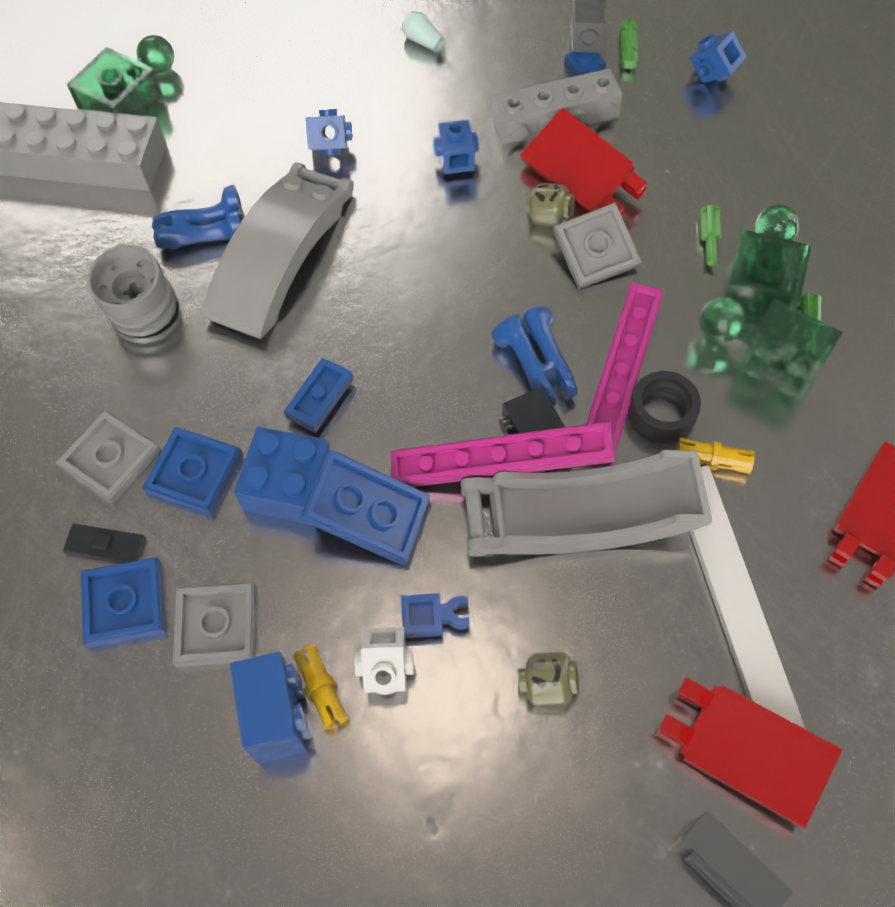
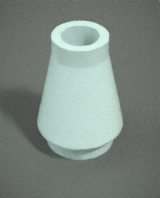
[401,10,445,53]

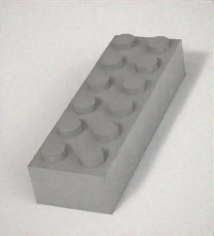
[0,102,167,192]

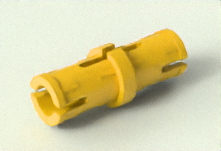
[677,437,755,474]
[293,645,348,730]

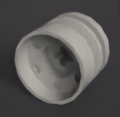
[86,245,177,337]

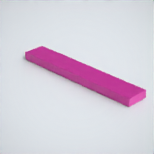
[586,282,664,468]
[391,421,616,487]

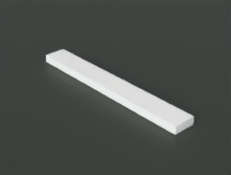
[689,465,806,729]

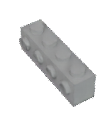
[491,68,623,145]

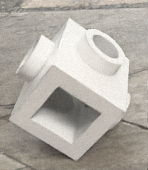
[355,627,414,695]

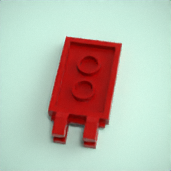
[520,108,648,218]
[829,441,895,588]
[659,677,843,829]

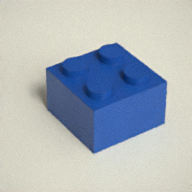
[234,426,331,525]
[230,651,312,764]

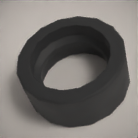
[628,370,701,443]

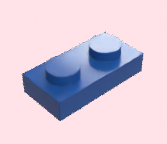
[284,357,353,433]

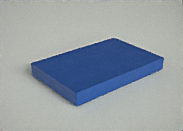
[299,448,431,565]

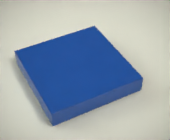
[142,426,243,516]
[81,557,166,648]

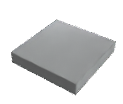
[553,203,642,290]
[56,410,162,505]
[173,582,256,667]

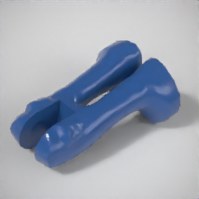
[152,184,244,250]
[491,306,578,406]

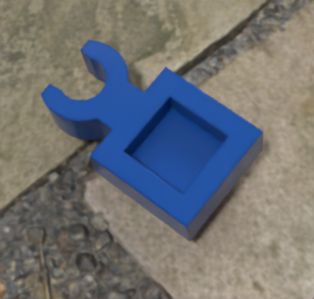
[564,52,606,76]
[401,593,470,638]

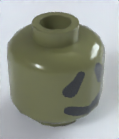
[525,183,575,227]
[518,651,579,706]

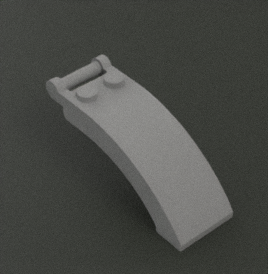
[201,161,354,339]
[460,450,713,557]

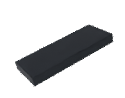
[63,523,146,563]

